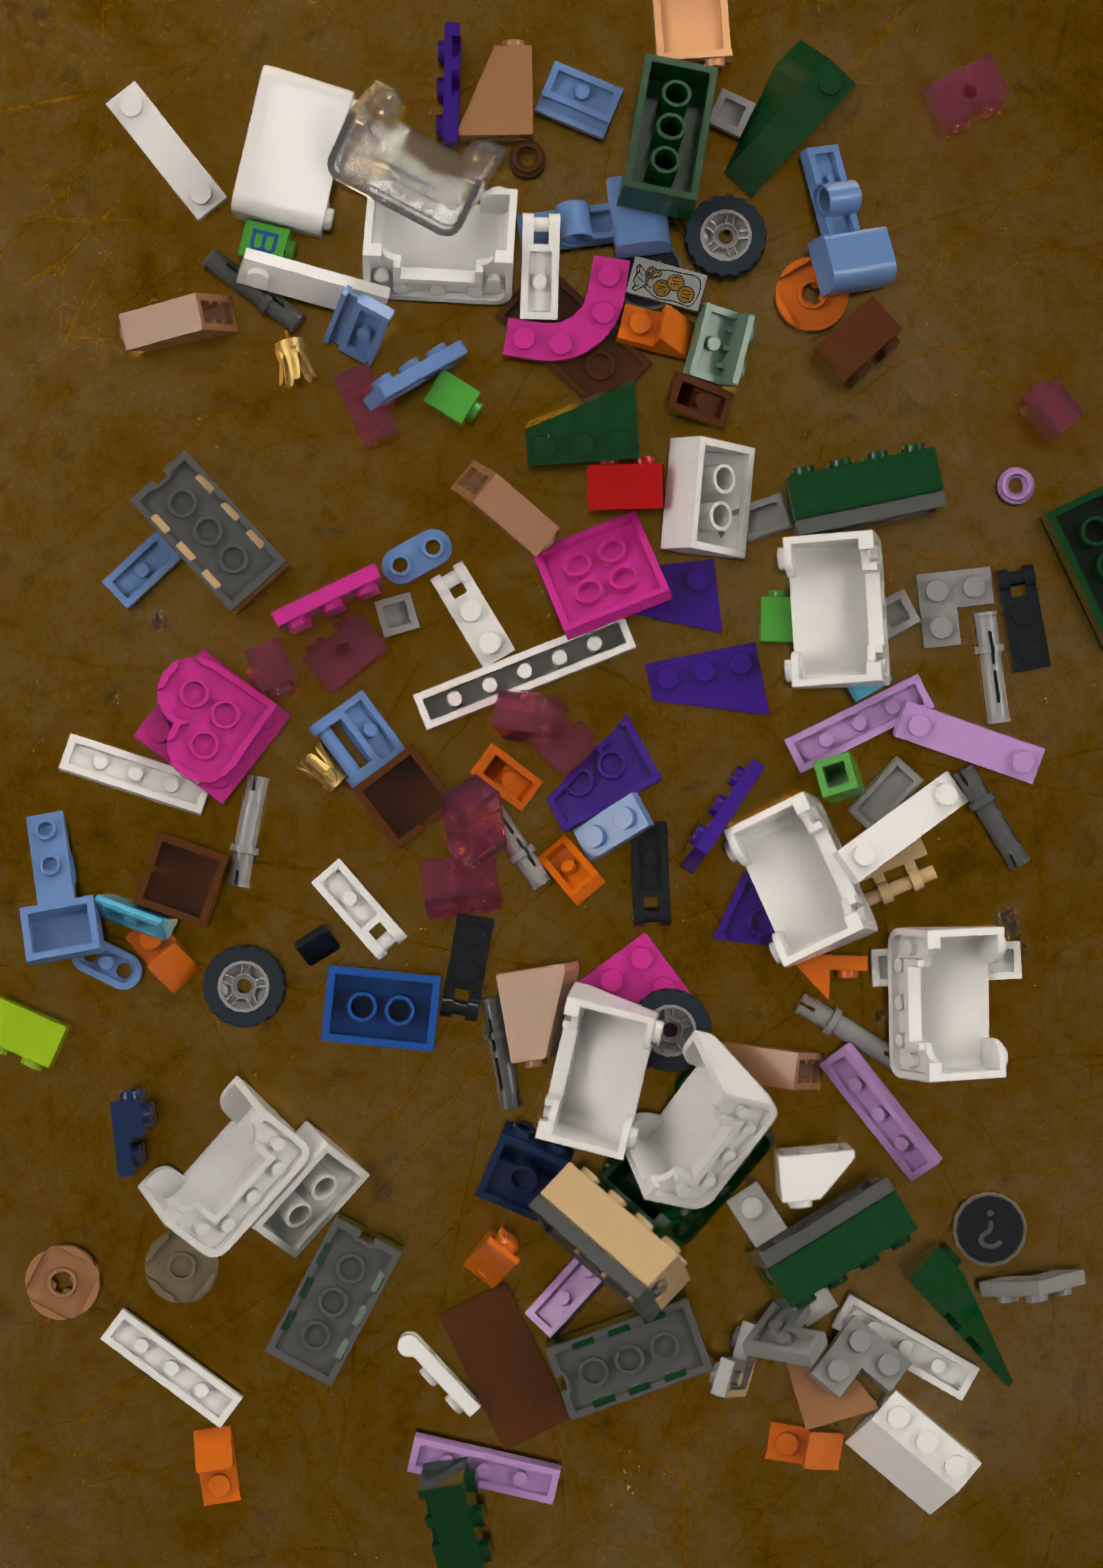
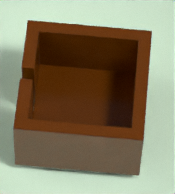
[812,295,903,387]
[352,744,458,850]
[133,832,232,928]

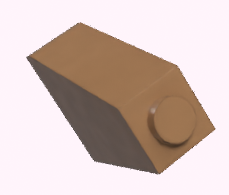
[458,39,533,142]
[118,293,239,352]
[450,460,560,557]
[496,961,579,1068]
[720,1041,824,1090]
[786,1326,878,1430]

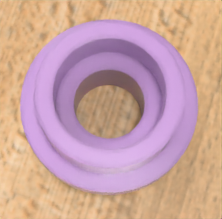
[997,467,1035,505]

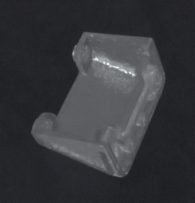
[327,80,508,236]

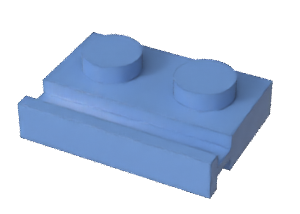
[534,60,624,141]
[323,284,395,367]

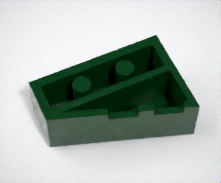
[525,377,641,466]
[417,1457,493,1568]

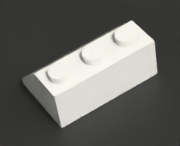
[660,436,755,559]
[251,1121,370,1259]
[772,1142,855,1209]
[844,1387,982,1515]

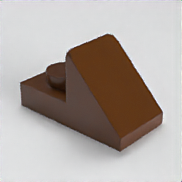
[664,371,735,429]

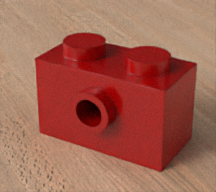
[587,456,665,511]

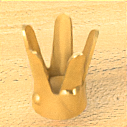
[275,330,317,388]
[295,740,350,793]

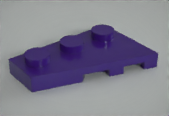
[436,22,461,148]
[633,559,722,634]
[645,642,770,715]
[546,714,663,834]
[680,758,765,874]
[712,872,831,953]

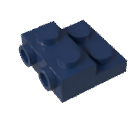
[110,1088,157,1178]
[475,1121,575,1222]

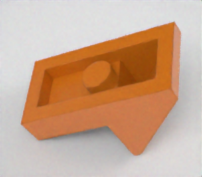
[615,303,695,360]
[470,743,543,812]
[537,834,606,906]
[125,930,202,994]
[795,954,868,1000]
[764,1420,845,1470]
[193,1424,242,1506]

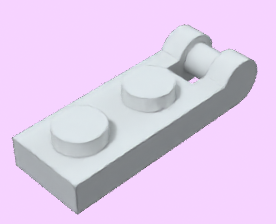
[520,213,560,320]
[430,561,516,667]
[311,858,408,961]
[397,1330,481,1417]

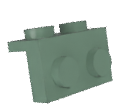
[683,302,755,387]

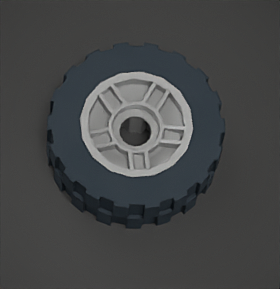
[684,194,767,280]
[202,945,286,1028]
[638,988,712,1072]

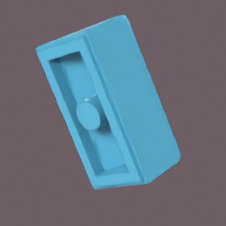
[94,894,178,941]

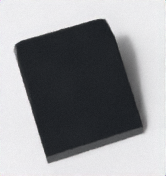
[294,924,340,966]

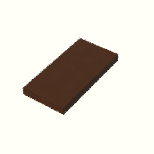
[494,275,653,400]
[439,1282,570,1451]

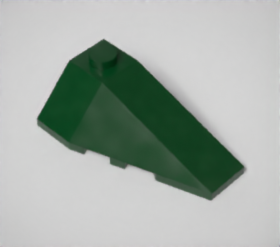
[724,40,856,199]
[902,1243,1013,1387]

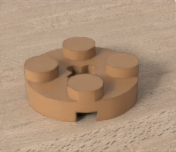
[25,1244,101,1320]

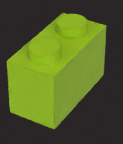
[0,996,71,1071]

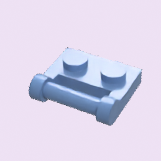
[308,690,406,789]

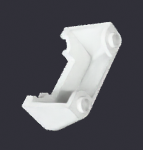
[231,65,360,239]
[362,180,518,305]
[777,530,890,689]
[723,792,878,968]
[888,926,1008,1082]
[535,982,664,1160]
[625,1030,777,1209]
[138,1076,310,1257]

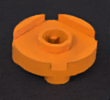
[775,257,849,333]

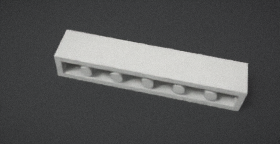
[413,618,636,731]

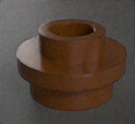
[509,140,546,178]

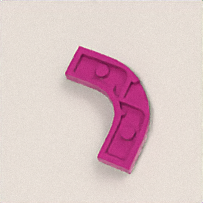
[503,255,630,363]

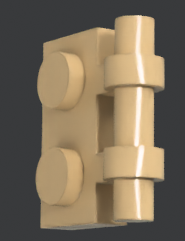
[859,837,938,906]

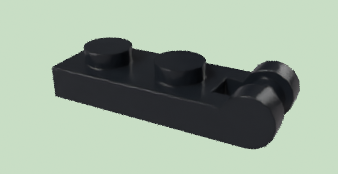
[995,564,1051,673]
[630,821,671,927]
[439,913,495,1022]

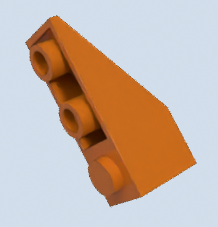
[464,1226,521,1288]

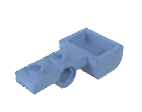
[799,144,897,297]
[516,176,672,259]
[19,810,105,966]

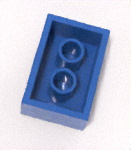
[321,964,442,1052]

